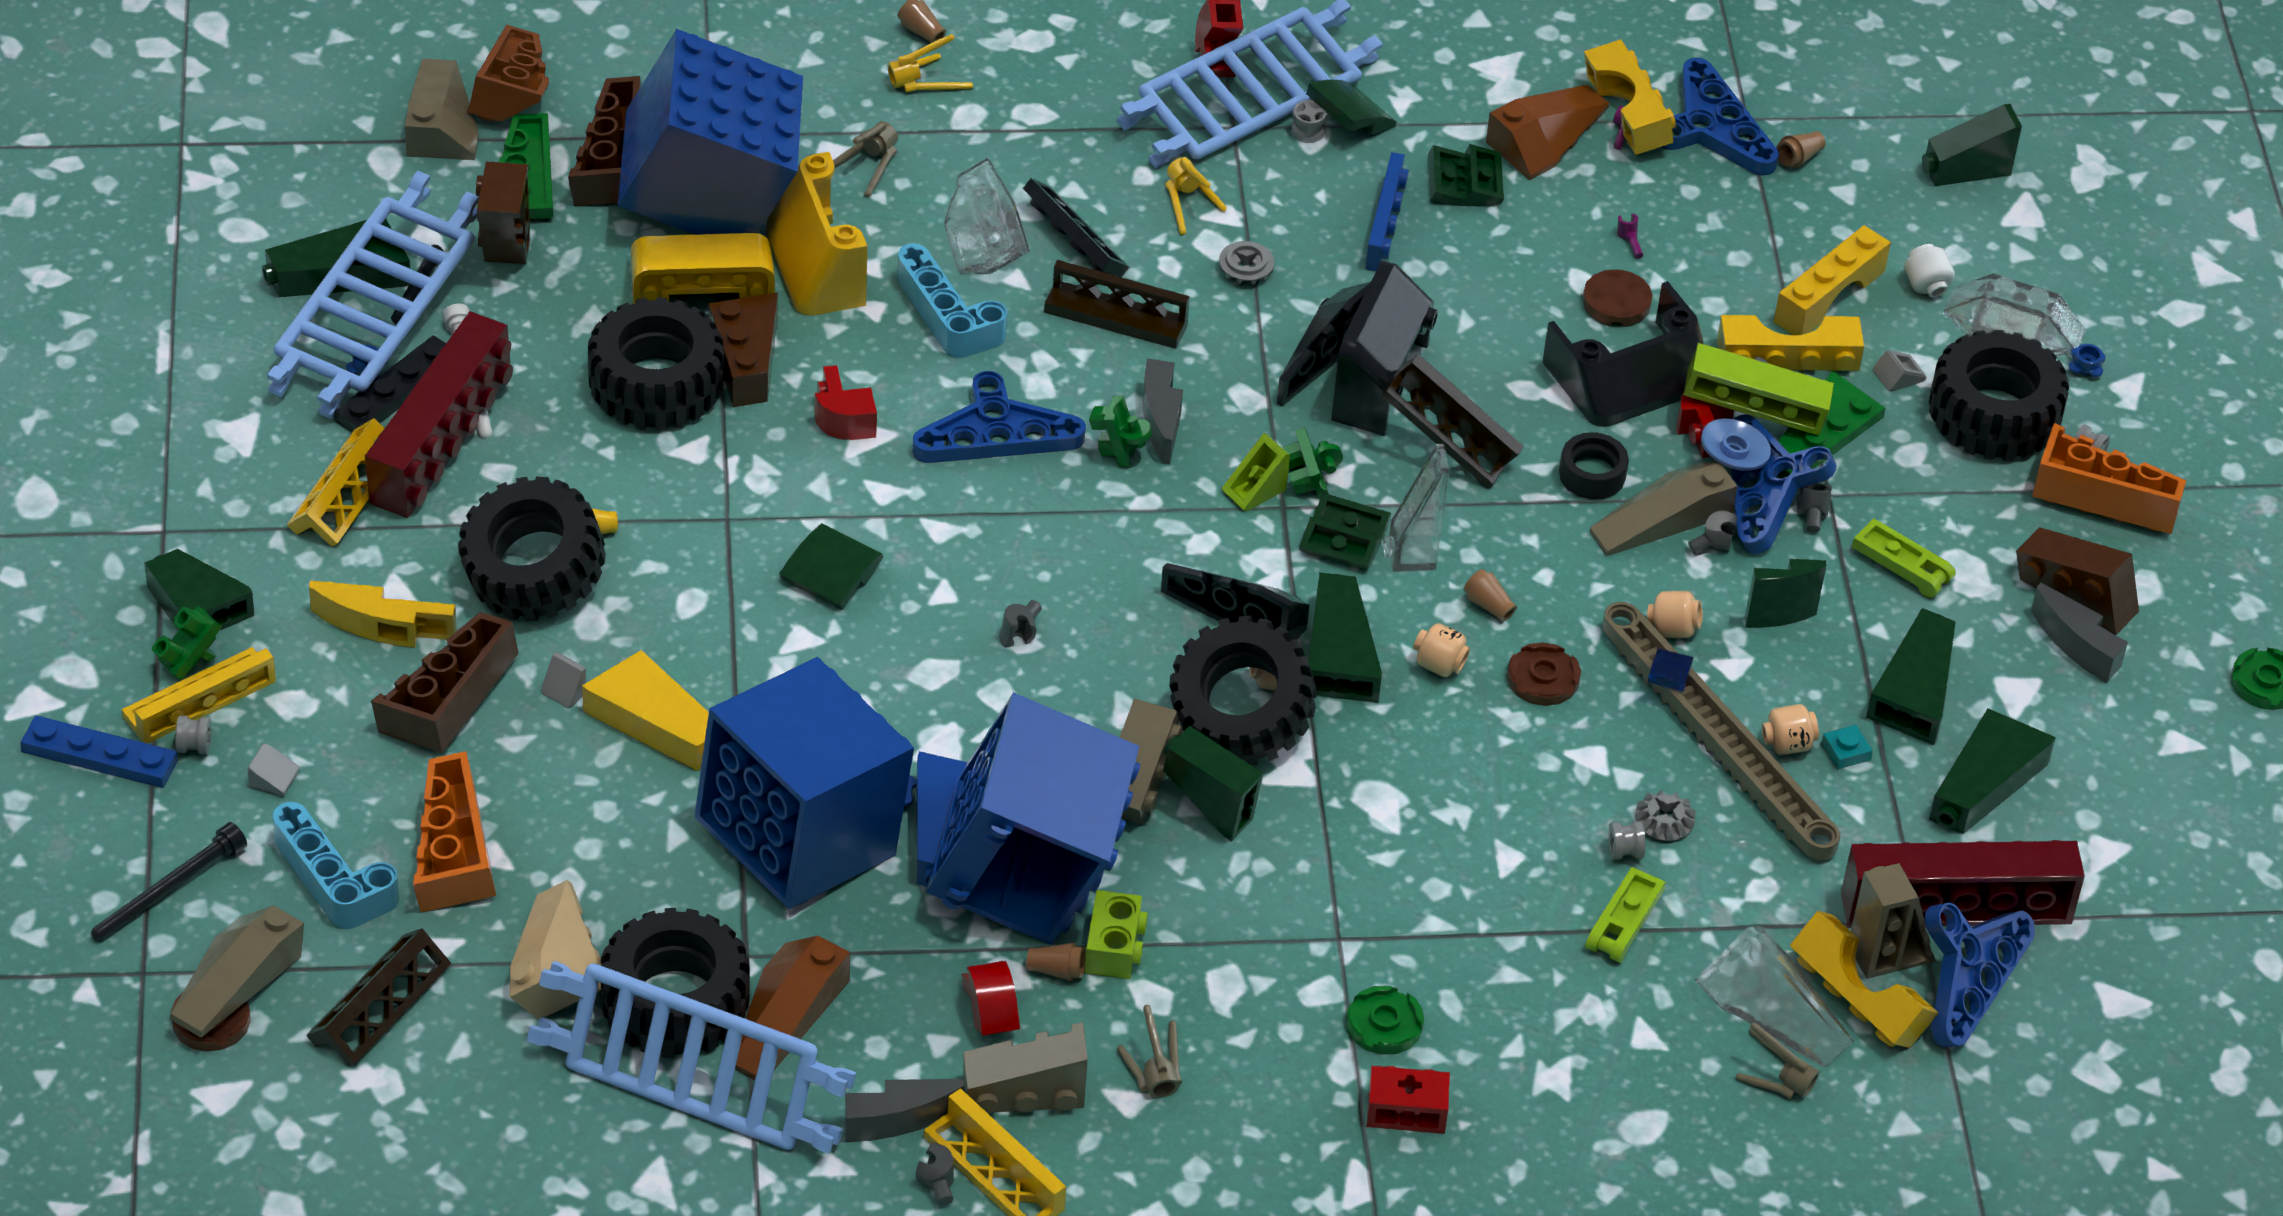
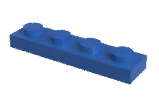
[1365,152,1409,271]
[20,715,178,788]

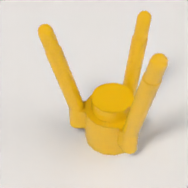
[887,34,973,93]
[1165,157,1227,235]

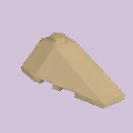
[509,880,601,1020]

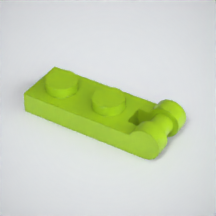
[1852,518,1956,598]
[1585,867,1666,963]

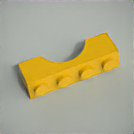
[1584,39,1676,155]
[1773,225,1891,335]
[1717,315,1864,371]
[1789,910,1938,1048]

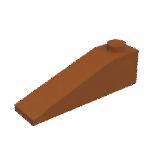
[1486,84,1609,180]
[735,935,850,1080]

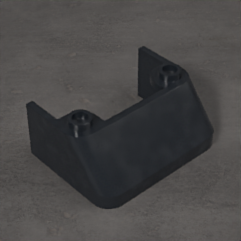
[1331,260,1438,436]
[1542,281,1704,427]

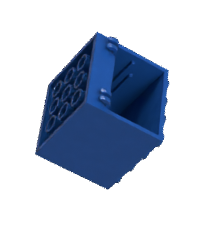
[618,29,803,235]
[694,656,914,909]
[926,692,1140,945]

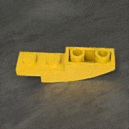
[309,580,457,648]

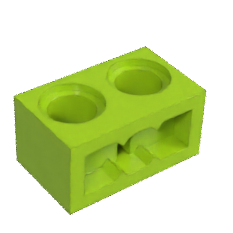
[1085,890,1148,979]

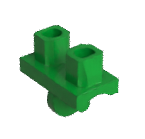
[1089,395,1152,467]
[1282,427,1343,499]
[152,605,222,680]

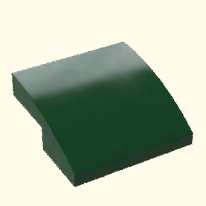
[1306,79,1397,135]
[1428,144,1504,207]
[1299,493,1391,570]
[779,523,884,610]
[1745,559,1827,628]

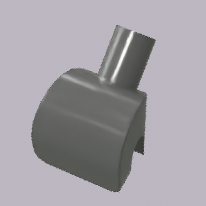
[1796,483,1832,532]
[1688,511,1737,555]
[999,600,1042,647]
[916,1143,954,1205]

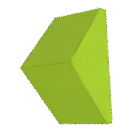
[1221,433,1290,511]

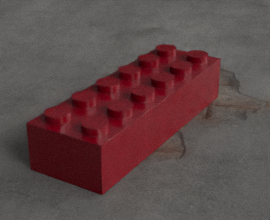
[365,311,513,518]
[1841,840,2085,928]

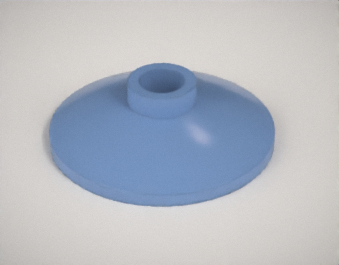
[1701,419,1771,471]

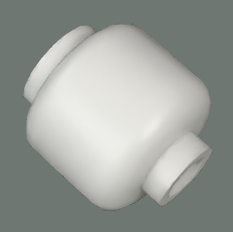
[1904,244,1955,297]

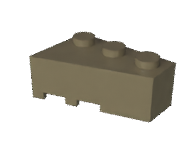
[962,1022,1088,1114]

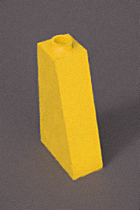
[582,650,709,771]

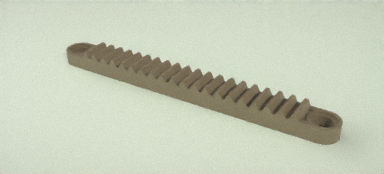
[1603,602,1840,860]

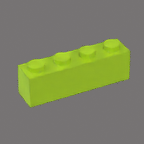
[1683,343,1834,436]

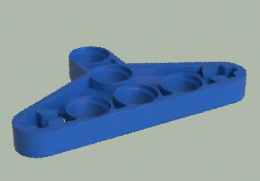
[1662,58,1779,176]
[912,371,1086,463]
[1731,414,1837,554]
[1925,903,2035,1048]

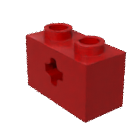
[1366,1066,1450,1134]

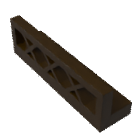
[1044,260,1190,349]
[1381,354,1524,489]
[306,928,451,1066]

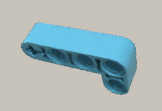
[897,243,1007,358]
[273,802,399,929]

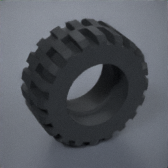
[588,297,724,430]
[1929,329,2069,461]
[458,476,606,621]
[1169,616,1317,765]
[601,908,750,1058]

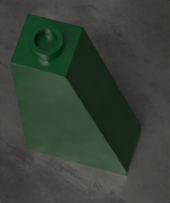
[262,219,410,297]
[1309,572,1382,703]
[1866,608,1956,745]
[1929,708,2056,834]

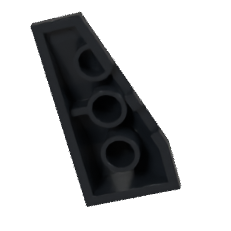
[1277,281,1371,407]
[1161,563,1310,640]

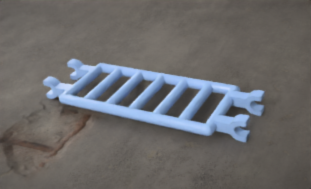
[1116,0,1383,169]
[267,170,479,419]
[527,961,857,1154]

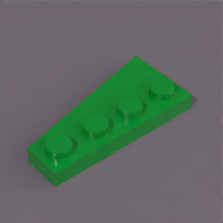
[499,113,553,219]
[1777,370,1886,479]

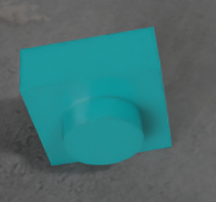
[1821,724,1873,770]

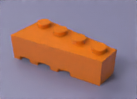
[2032,423,2187,534]
[413,751,497,913]

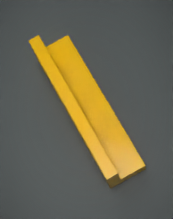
[287,418,385,547]
[121,647,276,743]
[924,1088,1066,1216]

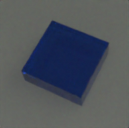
[1648,648,1694,692]

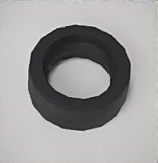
[1559,432,1629,499]

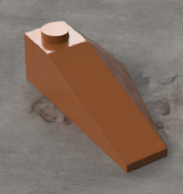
[468,24,549,122]

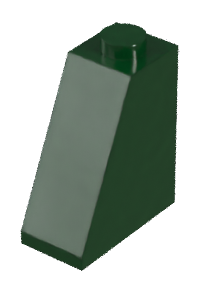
[1922,104,2022,186]
[144,549,255,631]
[1163,726,1263,842]

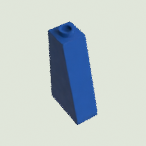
[916,751,968,886]

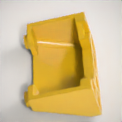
[766,152,868,316]
[631,233,775,304]

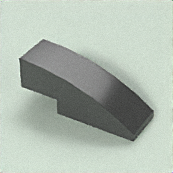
[1143,358,1183,464]
[2031,583,2128,683]
[845,1079,964,1142]

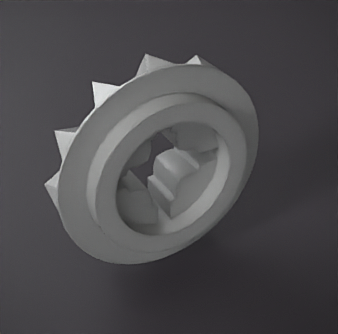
[1219,241,1274,286]
[1635,789,1696,841]

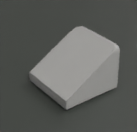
[1873,350,1927,391]
[542,652,586,708]
[248,743,300,797]

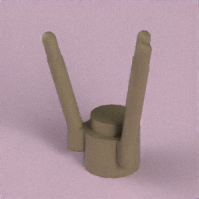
[833,121,898,197]
[1117,1005,1182,1098]
[1736,1023,1820,1100]

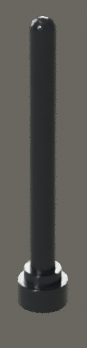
[91,822,247,941]

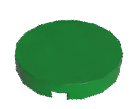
[2231,648,2283,710]
[1346,986,1424,1055]

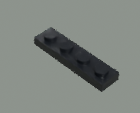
[1023,178,1129,277]
[334,335,446,432]

